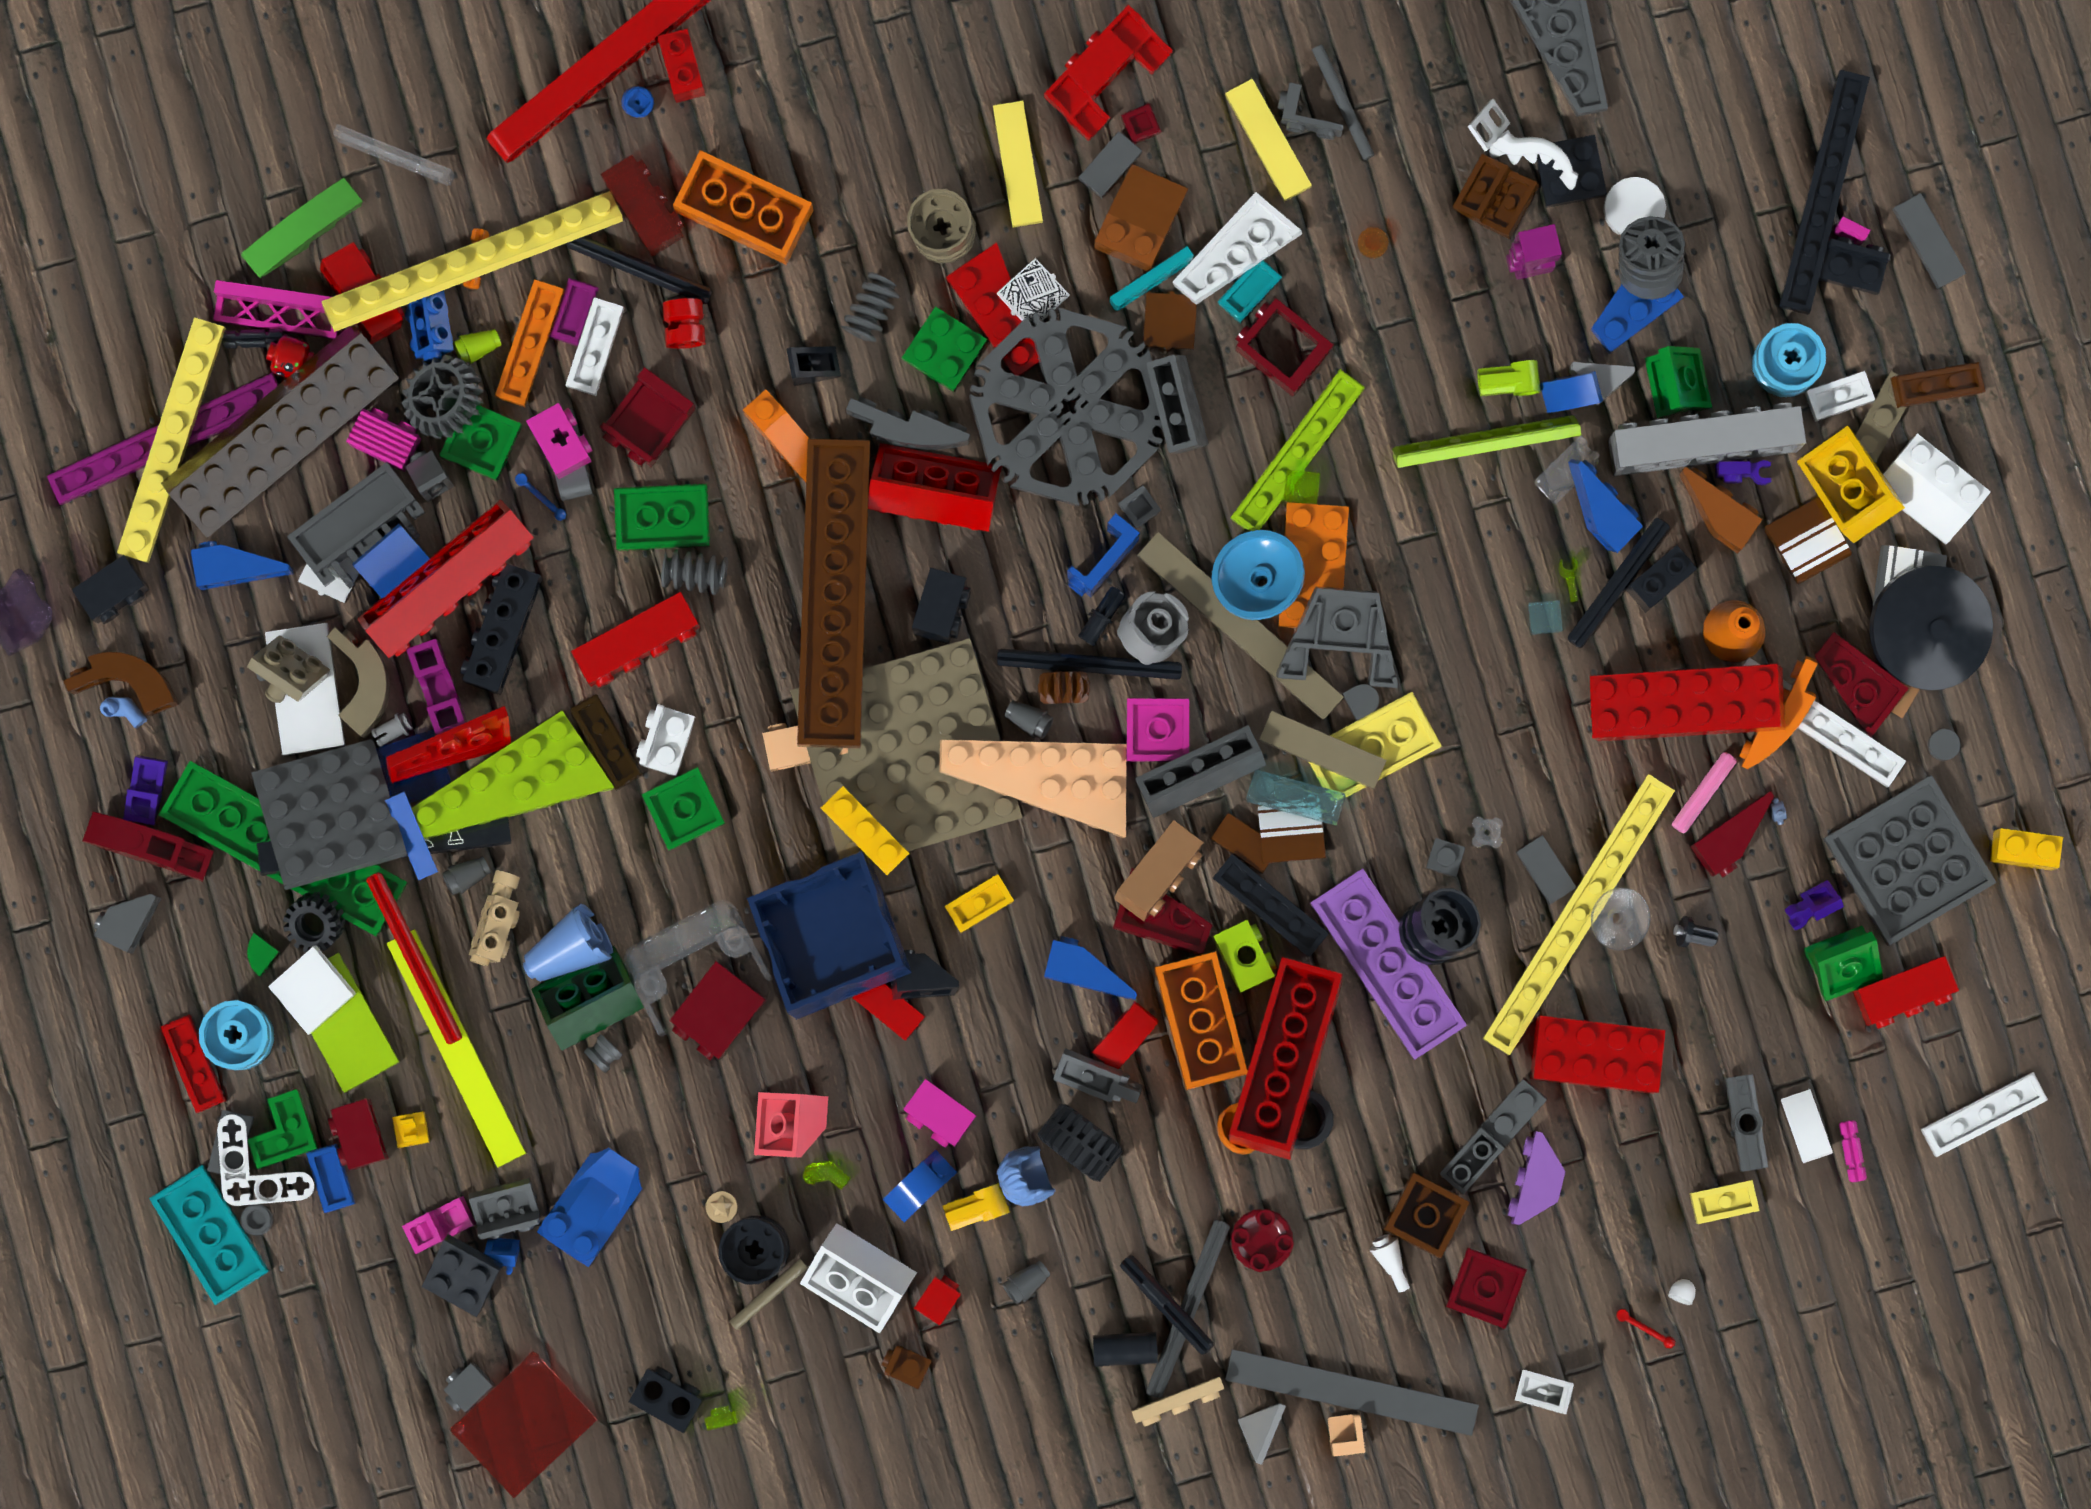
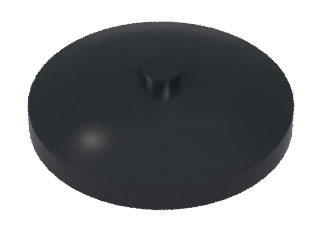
[1870,565,1993,690]

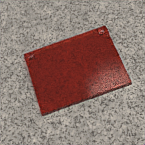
[450,1351,598,1498]

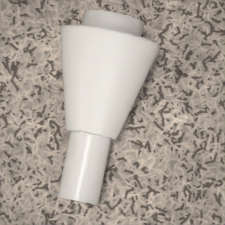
[1369,1234,1410,1292]

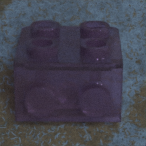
[0,568,52,656]

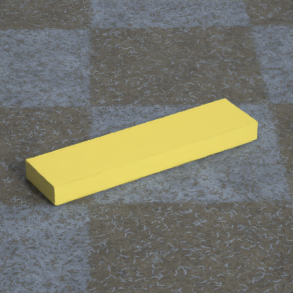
[1225,79,1312,202]
[993,101,1043,228]

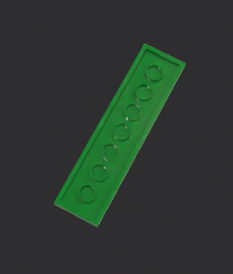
[159,761,408,937]

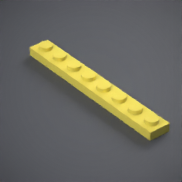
[117,317,226,564]

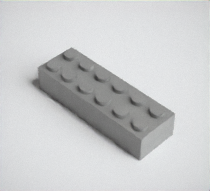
[1608,403,1806,476]

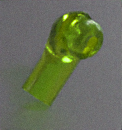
[803,1160,851,1190]

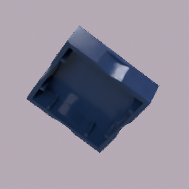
[747,851,912,1020]

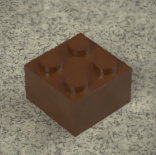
[1382,1173,1470,1258]

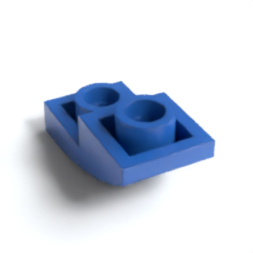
[1540,371,1603,413]

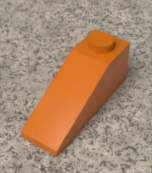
[743,389,809,483]

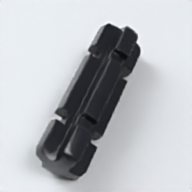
[222,329,284,349]

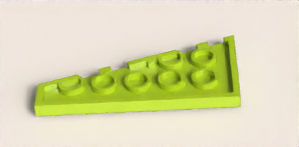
[412,711,614,839]

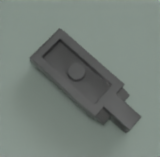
[1053,1048,1143,1103]

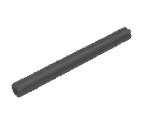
[1146,1220,1230,1398]

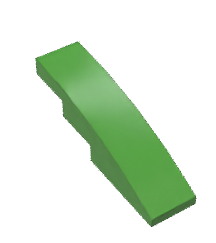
[241,178,363,279]

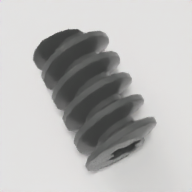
[840,272,900,342]
[661,550,728,595]

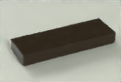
[570,694,643,791]

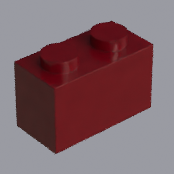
[328,1098,389,1170]

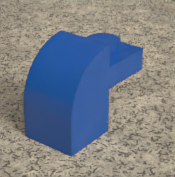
[883,1150,957,1222]

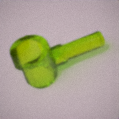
[1558,557,1578,602]

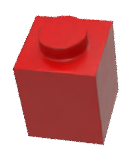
[914,1275,961,1326]

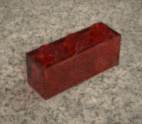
[601,154,684,257]

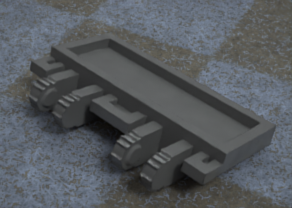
[287,462,425,589]

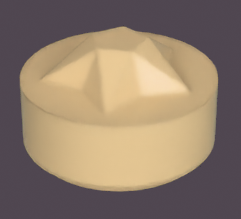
[706,1191,738,1223]

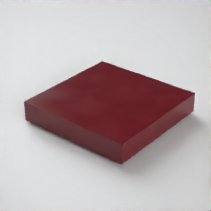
[1445,1247,1527,1329]

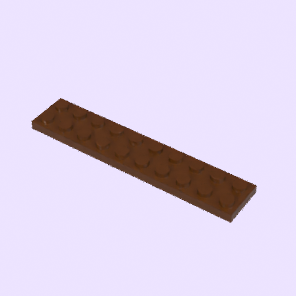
[797,439,870,748]

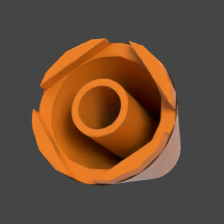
[1703,600,1765,662]

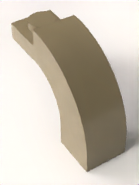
[326,628,390,739]

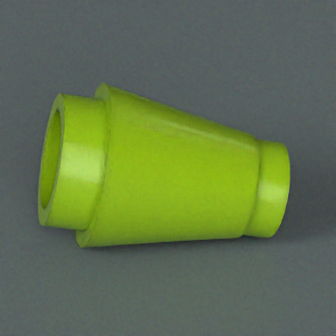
[453,329,501,365]

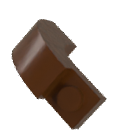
[63,652,179,716]

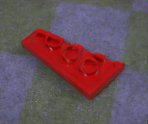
[946,242,1040,376]
[386,706,511,783]

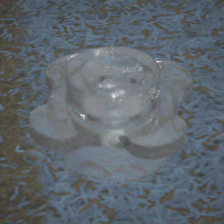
[1472,817,1503,848]

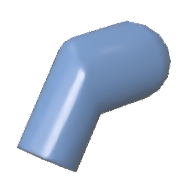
[100,696,147,729]

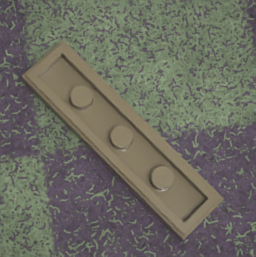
[1259,711,1387,790]

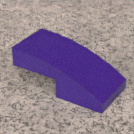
[123,755,168,825]

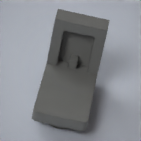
[1278,83,1344,140]

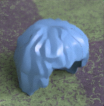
[997,1146,1055,1206]

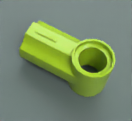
[1477,360,1541,397]

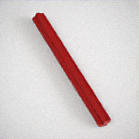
[366,872,462,1045]

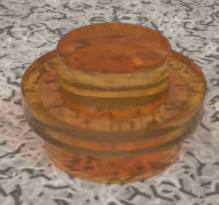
[1358,227,1389,259]

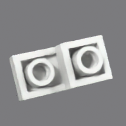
[1781,1089,1833,1163]

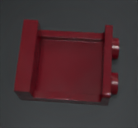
[600,367,696,468]
[669,961,767,1061]

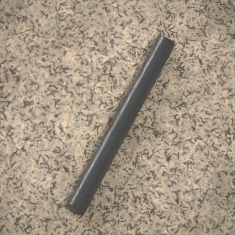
[1312,45,1375,160]

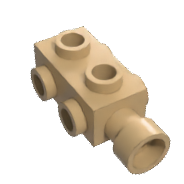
[469,870,520,967]

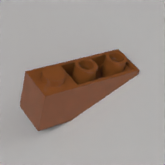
[1679,467,1763,554]

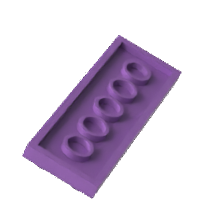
[1310,868,1467,1060]

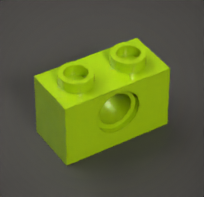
[1212,920,1277,994]

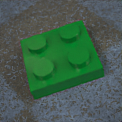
[902,306,987,393]
[439,405,523,482]
[641,767,725,851]

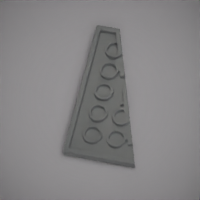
[1510,0,1608,116]

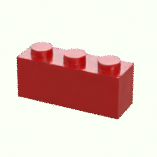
[320,242,404,345]
[1853,956,1959,1029]

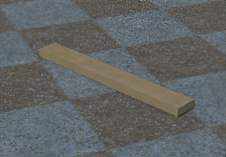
[1137,532,1344,721]

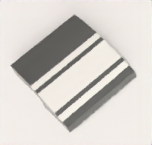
[1872,545,1947,607]

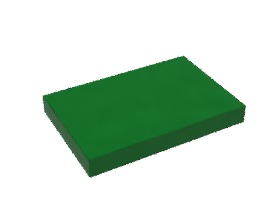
[614,484,710,551]

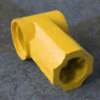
[943,1183,1010,1231]

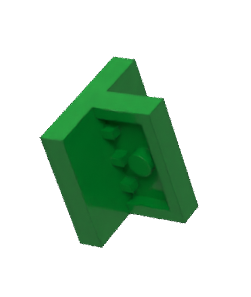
[1644,346,1712,418]
[1804,926,1883,1002]

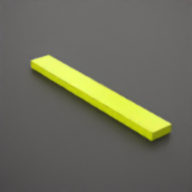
[386,929,527,1168]

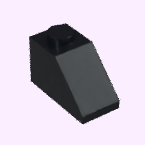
[891,950,959,1000]

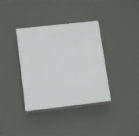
[268,946,356,1035]

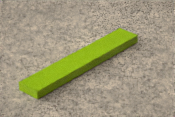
[1230,369,1365,532]
[1392,415,1581,468]

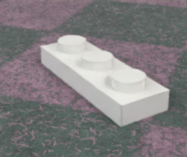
[566,297,624,396]

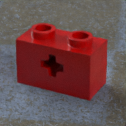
[658,29,706,103]

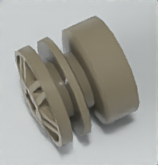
[907,189,976,264]

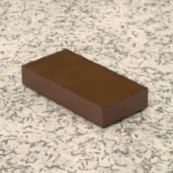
[1211,813,1269,874]

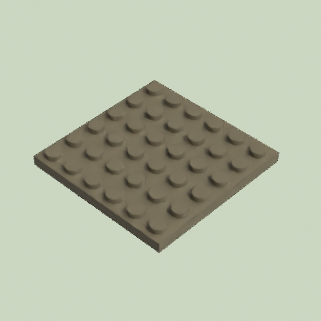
[790,638,1023,862]

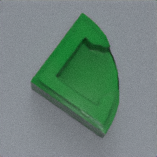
[247,933,280,977]

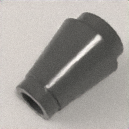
[1005,700,1053,739]
[442,856,491,895]
[1002,1260,1050,1304]

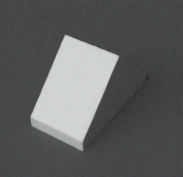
[1515,1370,1574,1414]

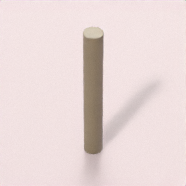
[729,1259,808,1331]

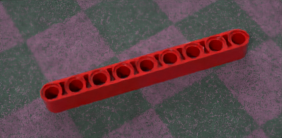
[486,0,711,163]

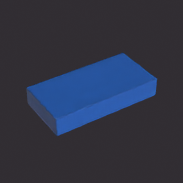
[306,1144,356,1213]

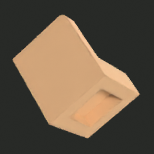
[1328,1413,1365,1456]

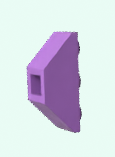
[1507,1131,1566,1225]

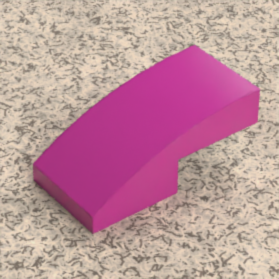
[402,1196,477,1254]

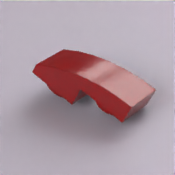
[1092,1001,1159,1069]

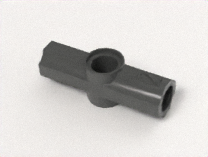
[1725,1074,1768,1172]

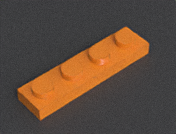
[495,279,565,407]

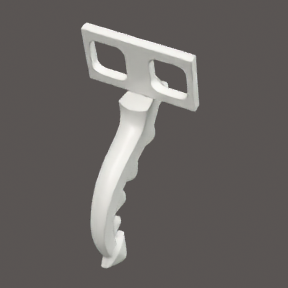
[1467,99,1579,190]

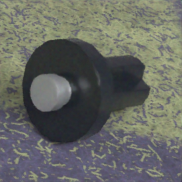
[1673,916,1719,947]

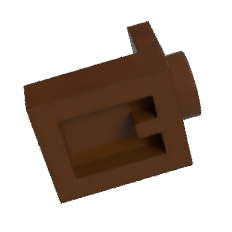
[881,1345,932,1389]

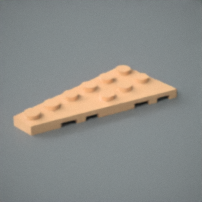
[940,740,1127,838]

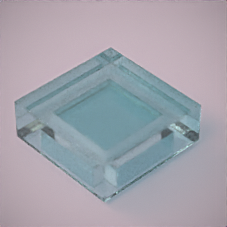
[1528,600,1563,635]

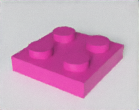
[1127,698,1189,762]

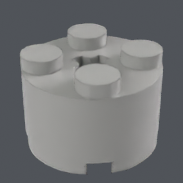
[1117,591,1189,665]

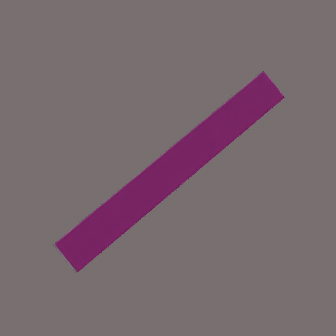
[47,373,279,505]

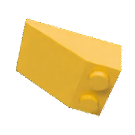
[1797,426,1905,543]

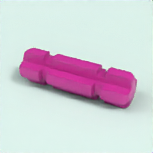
[1839,1120,1867,1182]

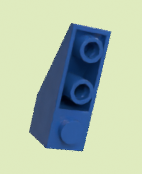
[1568,459,1643,553]

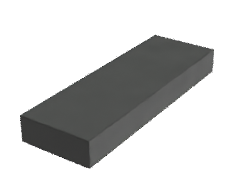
[1892,193,1966,289]

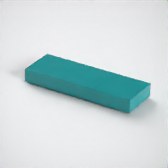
[1110,246,1193,311]

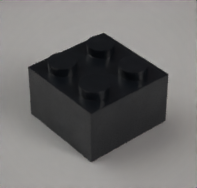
[912,567,971,644]

